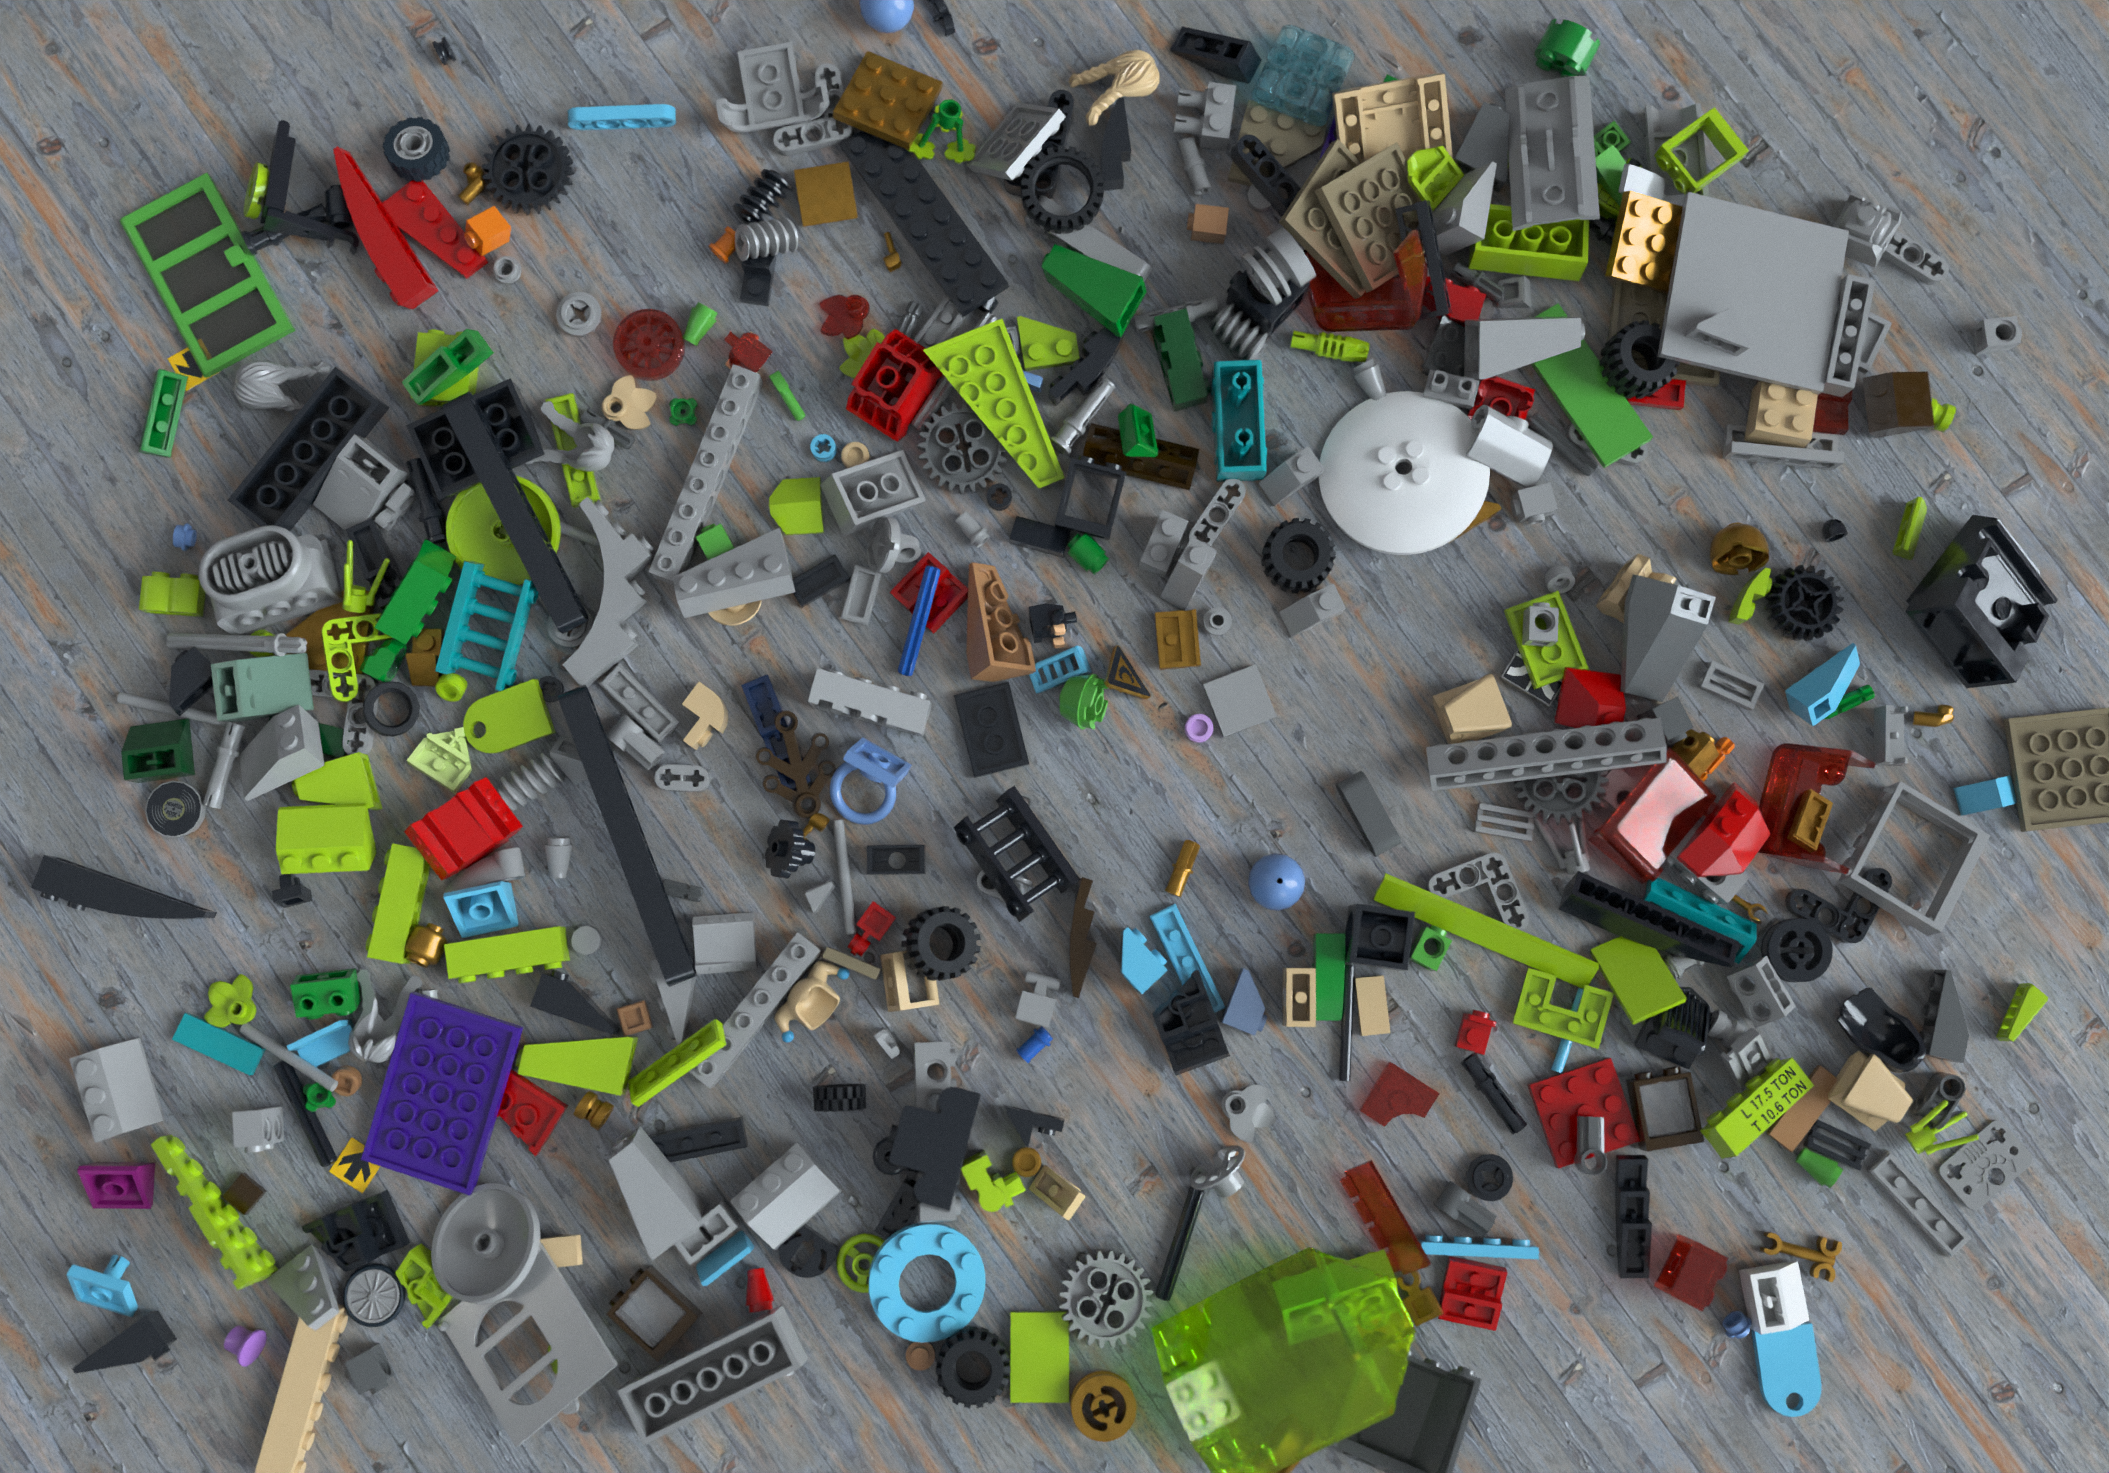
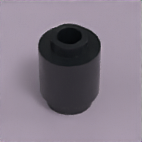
[325,185,353,229]

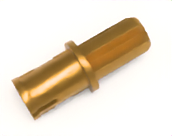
[1164,840,1200,897]

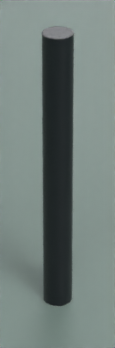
[1339,965,1355,1081]

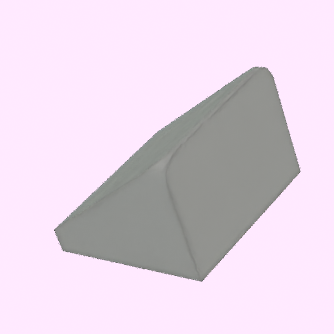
[1497,276,1531,308]
[805,881,835,913]

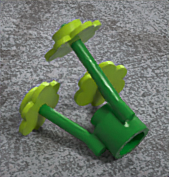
[907,99,975,163]

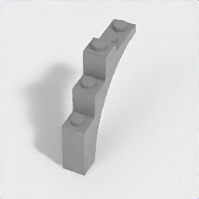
[562,497,654,688]

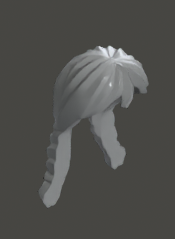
[233,361,330,415]
[525,401,614,472]
[348,969,422,1063]

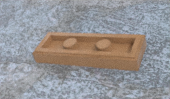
[1766,1065,1837,1152]

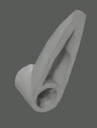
[446,848,526,893]

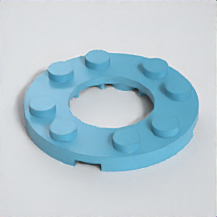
[868,1223,986,1342]

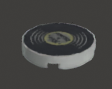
[145,781,206,838]

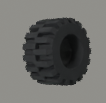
[1599,320,1680,399]
[1261,518,1336,594]
[901,906,981,981]
[936,1327,1010,1408]

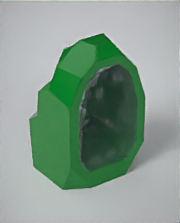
[359,639,407,682]

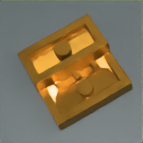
[794,161,858,227]

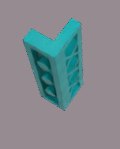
[1642,875,1757,964]

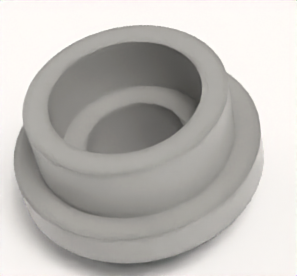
[493,256,522,284]
[1203,607,1232,636]

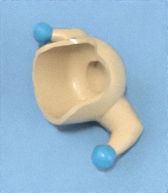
[774,961,850,1043]

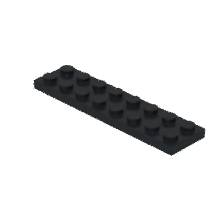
[840,130,1009,318]

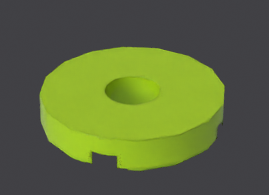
[244,162,269,220]

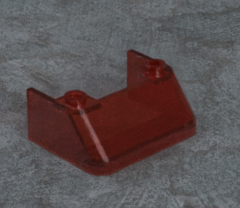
[1303,230,1428,332]
[1758,743,1876,874]

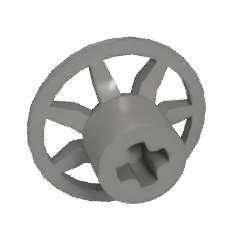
[1190,1145,1245,1198]

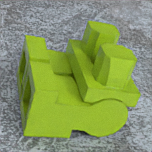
[961,1150,1026,1212]

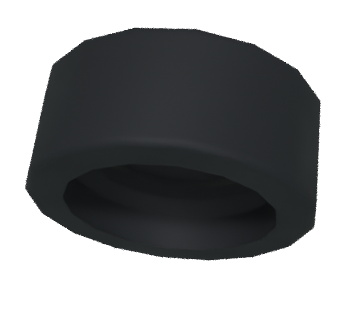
[363,681,420,737]

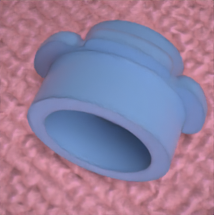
[173,523,197,551]
[1722,1311,1752,1339]

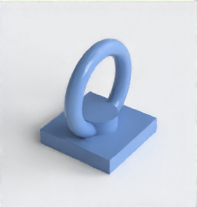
[830,738,912,825]

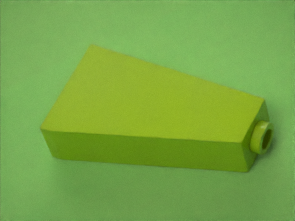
[516,1036,639,1096]

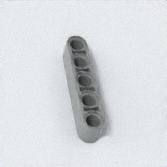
[1024,195,1152,282]

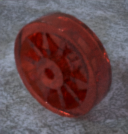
[613,309,685,381]

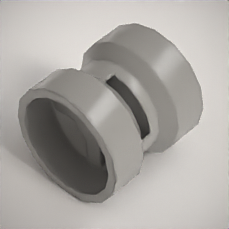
[1708,1009,1745,1049]

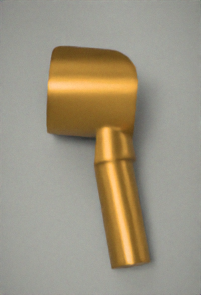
[883,232,902,272]
[803,813,830,838]
[1731,895,1768,924]

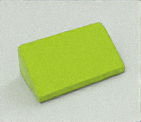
[1892,496,1927,560]

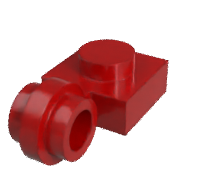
[847,901,896,957]

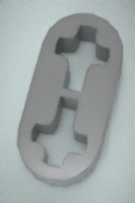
[655,764,711,792]

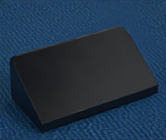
[1009,516,1071,558]

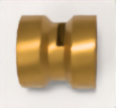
[573,1090,614,1131]

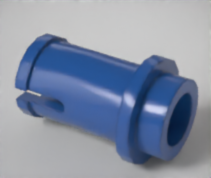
[1016,1026,1053,1063]

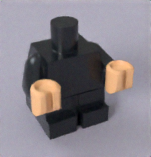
[1028,603,1077,649]

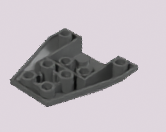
[1621,574,1716,702]

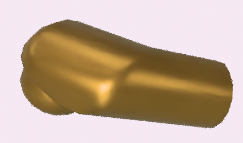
[458,162,485,206]
[1913,705,1955,727]

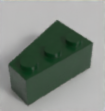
[1151,308,1211,412]

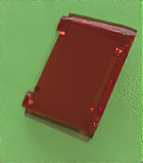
[1587,747,1718,884]

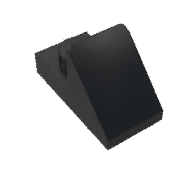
[740,253,777,306]
[1006,1106,1065,1148]

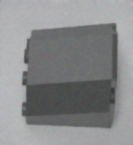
[1325,1331,1482,1473]

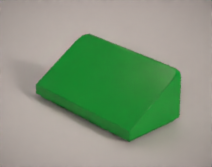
[1118,403,1158,457]

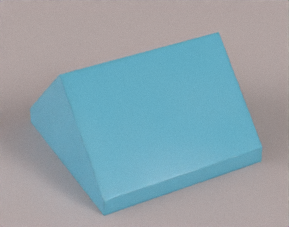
[443,881,518,938]

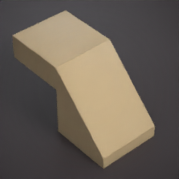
[540,1234,583,1268]

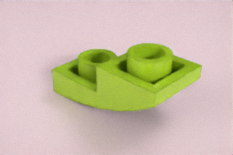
[1728,568,1772,625]

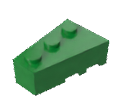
[374,539,456,645]

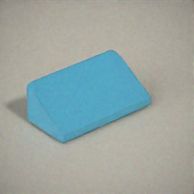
[696,1230,754,1286]

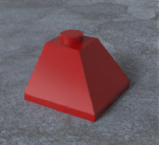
[1554,667,1626,728]

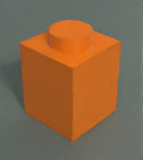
[464,206,511,256]

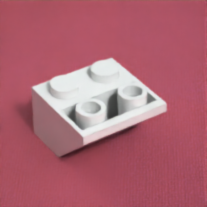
[1739,1260,1809,1334]

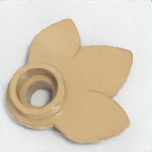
[602,375,657,430]

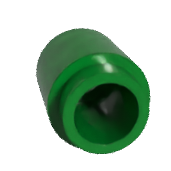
[1067,533,1109,575]

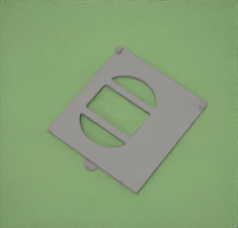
[438,1242,618,1447]

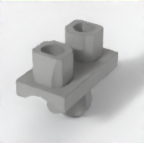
[1423,370,1480,410]

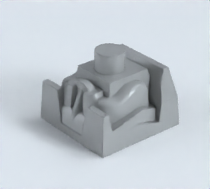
[1833,192,1902,268]

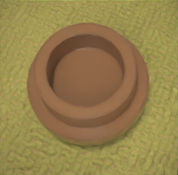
[906,1342,935,1371]

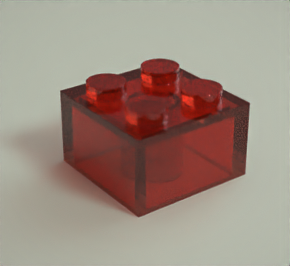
[1654,1234,1728,1312]

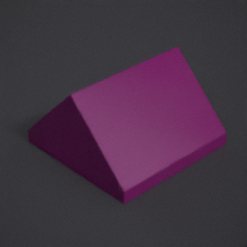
[77,1162,155,1209]

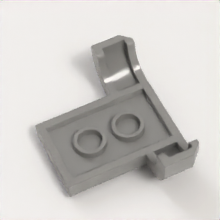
[715,42,830,132]

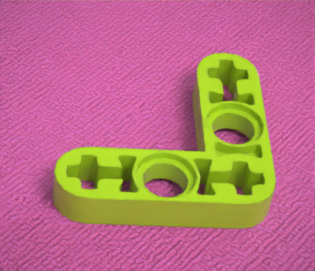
[321,613,394,702]

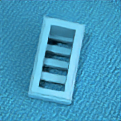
[1029,646,1092,694]

